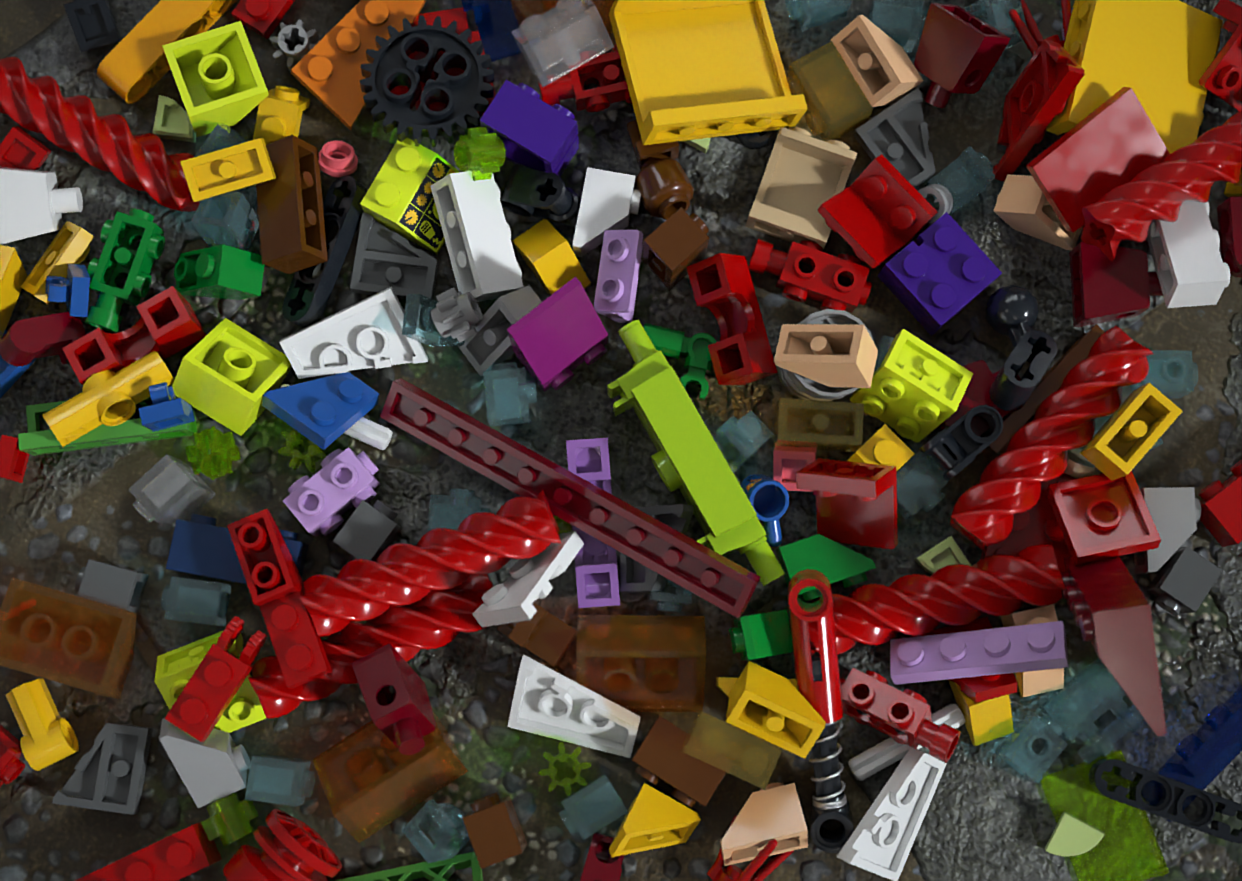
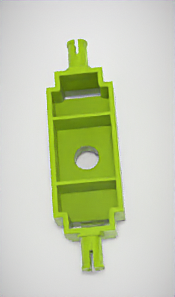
[607,319,785,586]

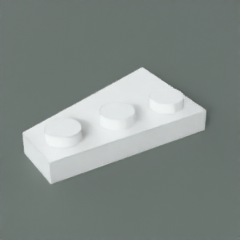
[279,286,429,379]
[472,531,584,627]
[507,654,641,758]
[837,747,947,881]

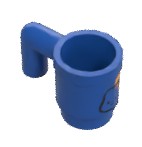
[740,474,789,547]

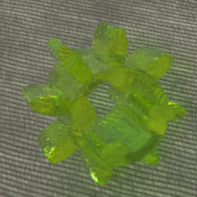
[454,127,506,181]
[185,426,241,480]
[278,429,328,472]
[538,741,592,796]
[201,792,259,846]

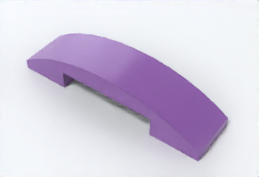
[566,437,620,608]

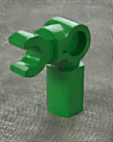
[644,323,716,401]

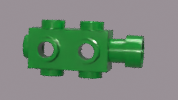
[85,208,165,333]

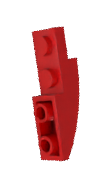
[227,509,332,689]

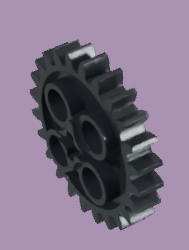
[360,15,494,147]

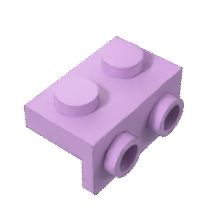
[594,230,643,323]

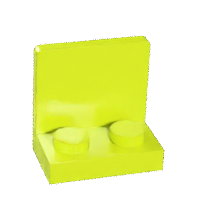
[850,329,974,443]
[154,631,267,733]

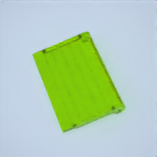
[1039,749,1169,881]

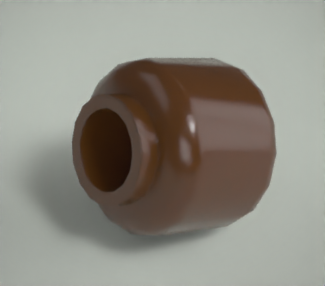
[634,158,694,220]

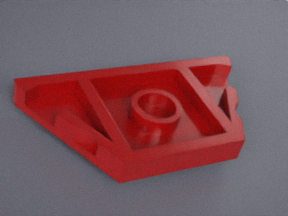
[992,39,1085,182]

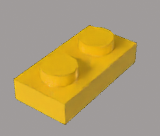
[180,138,276,202]
[21,221,94,304]

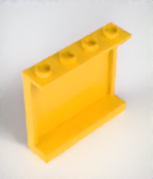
[609,0,808,145]
[1046,0,1223,154]

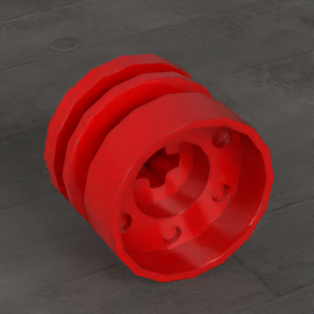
[223,809,343,881]

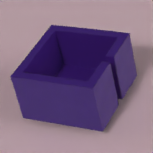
[480,79,579,177]
[878,212,1002,336]

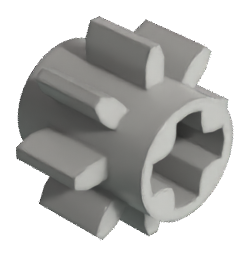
[270,20,320,72]
[431,287,483,342]

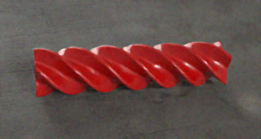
[0,56,200,212]
[1081,110,1242,261]
[950,326,1153,553]
[300,489,562,637]
[808,544,1065,656]
[248,574,494,719]

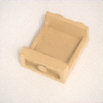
[746,127,857,249]

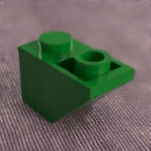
[174,244,265,300]
[775,534,876,602]
[728,609,793,661]

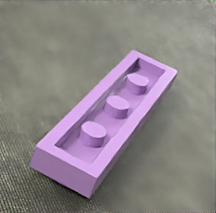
[890,621,1069,685]

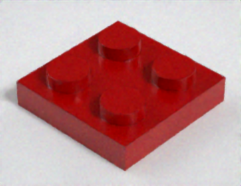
[1047,471,1161,565]

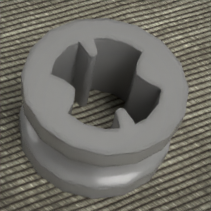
[918,184,953,223]

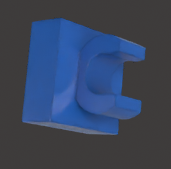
[45,264,90,317]
[138,382,195,432]

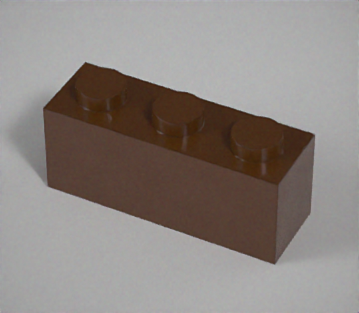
[256,135,328,274]

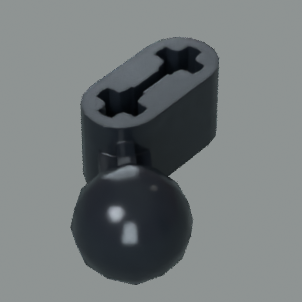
[986,285,1058,412]

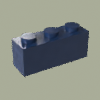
[166,514,309,584]

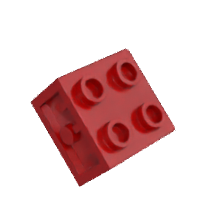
[1199,0,1242,112]
[817,154,938,268]
[796,458,898,550]

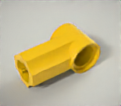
[6,678,79,771]

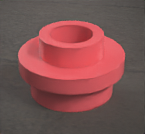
[318,141,358,178]

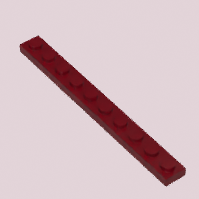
[380,378,760,618]

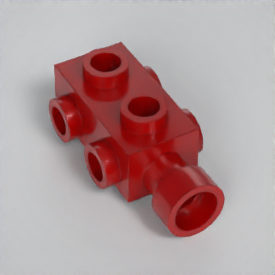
[537,44,632,112]
[748,239,872,313]
[840,668,961,763]

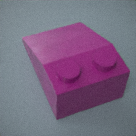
[507,276,609,392]

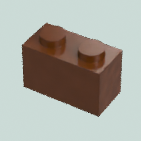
[642,207,710,290]
[632,715,732,808]
[462,792,527,869]

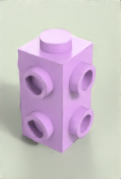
[283,447,380,536]

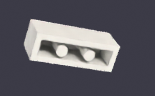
[430,168,524,302]
[1147,200,1230,308]

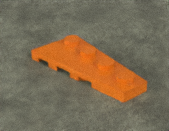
[291,0,427,131]

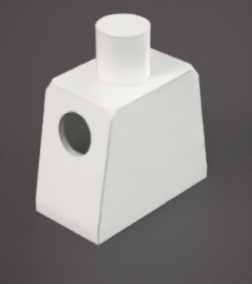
[0,167,83,245]

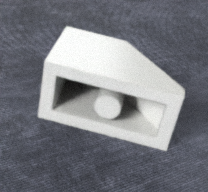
[572,167,641,257]

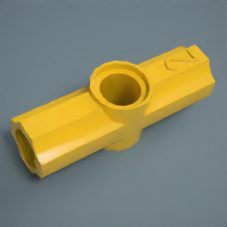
[42,351,174,447]

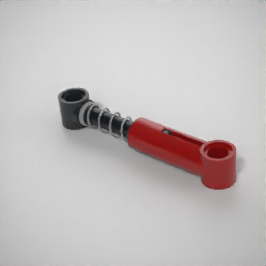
[788,569,854,853]

